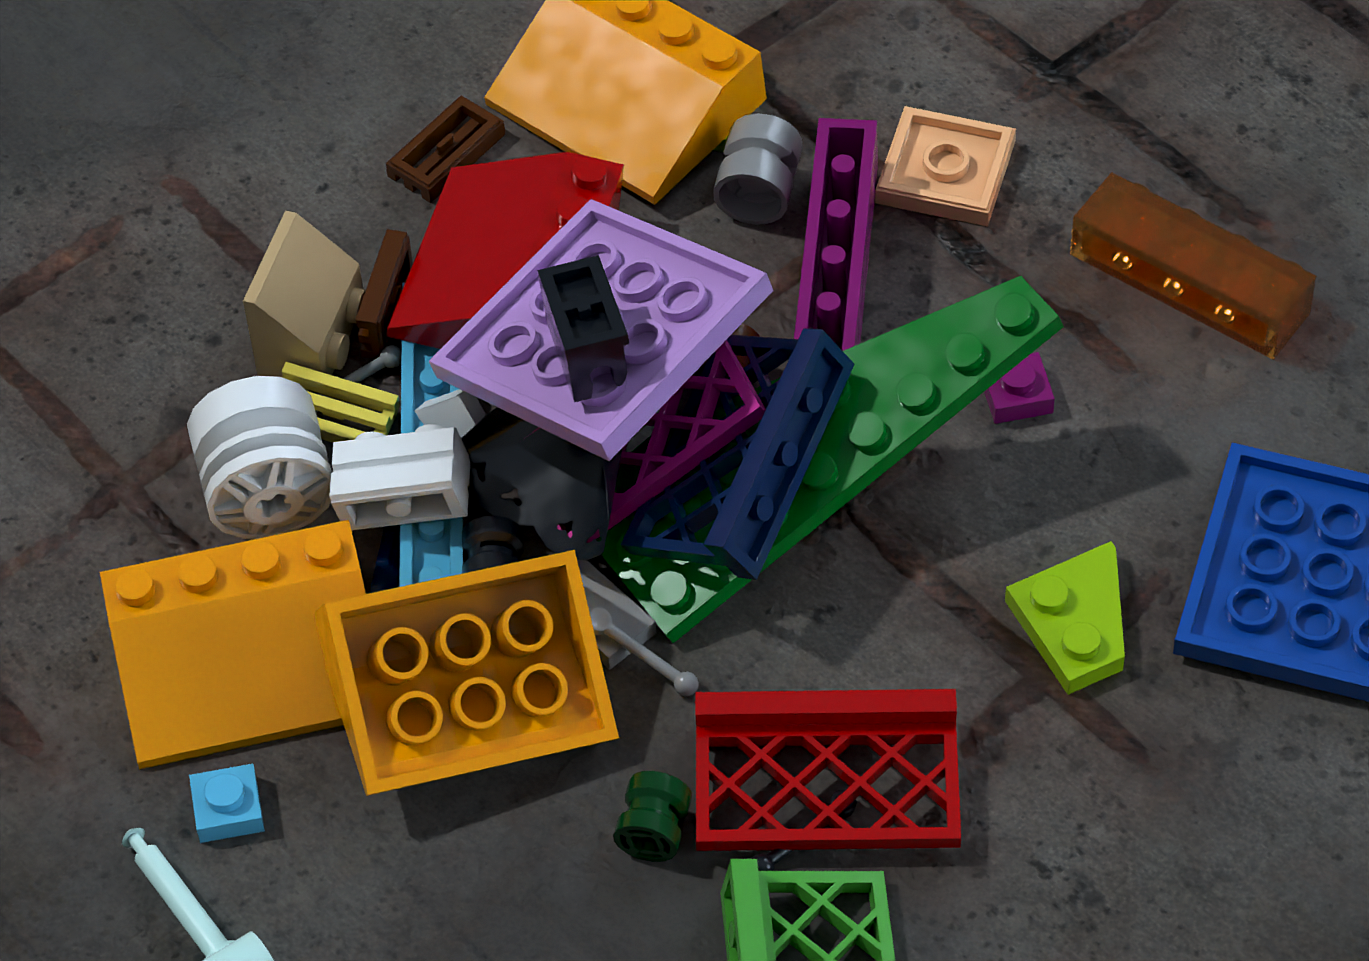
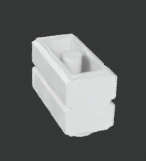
[329,424,470,530]

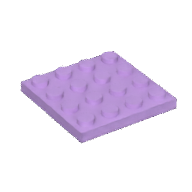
[429,199,774,461]

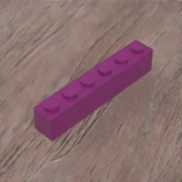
[794,118,878,351]

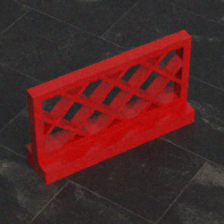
[695,689,961,851]

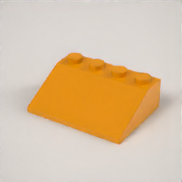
[484,0,767,205]
[100,520,366,769]
[314,550,619,796]

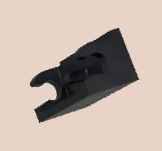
[537,255,629,403]

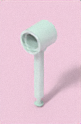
[122,828,274,961]

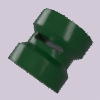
[613,771,692,862]

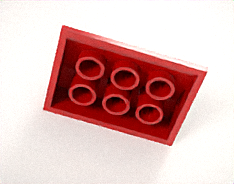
[387,152,624,349]

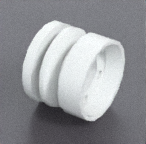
[187,376,332,539]

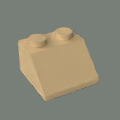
[243,211,366,378]

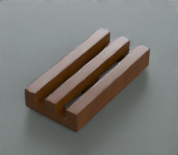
[386,95,505,203]
[356,229,413,359]

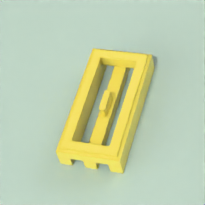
[281,362,400,442]

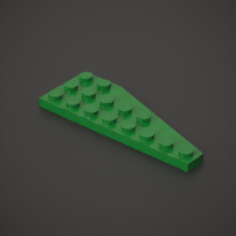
[596,276,1064,643]

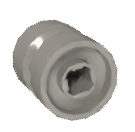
[713,113,802,225]

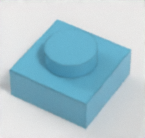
[189,763,265,843]

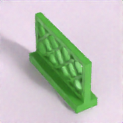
[720,859,895,961]

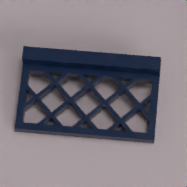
[621,328,855,580]

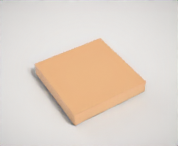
[875,106,1016,227]

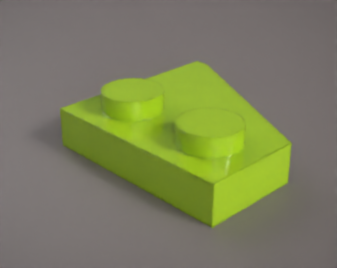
[1005,541,1125,695]

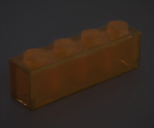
[1070,172,1317,360]

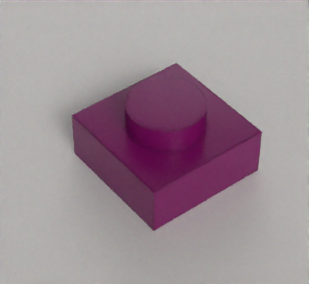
[984,352,1055,424]

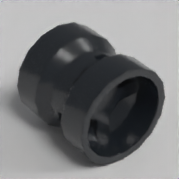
[462,516,524,574]

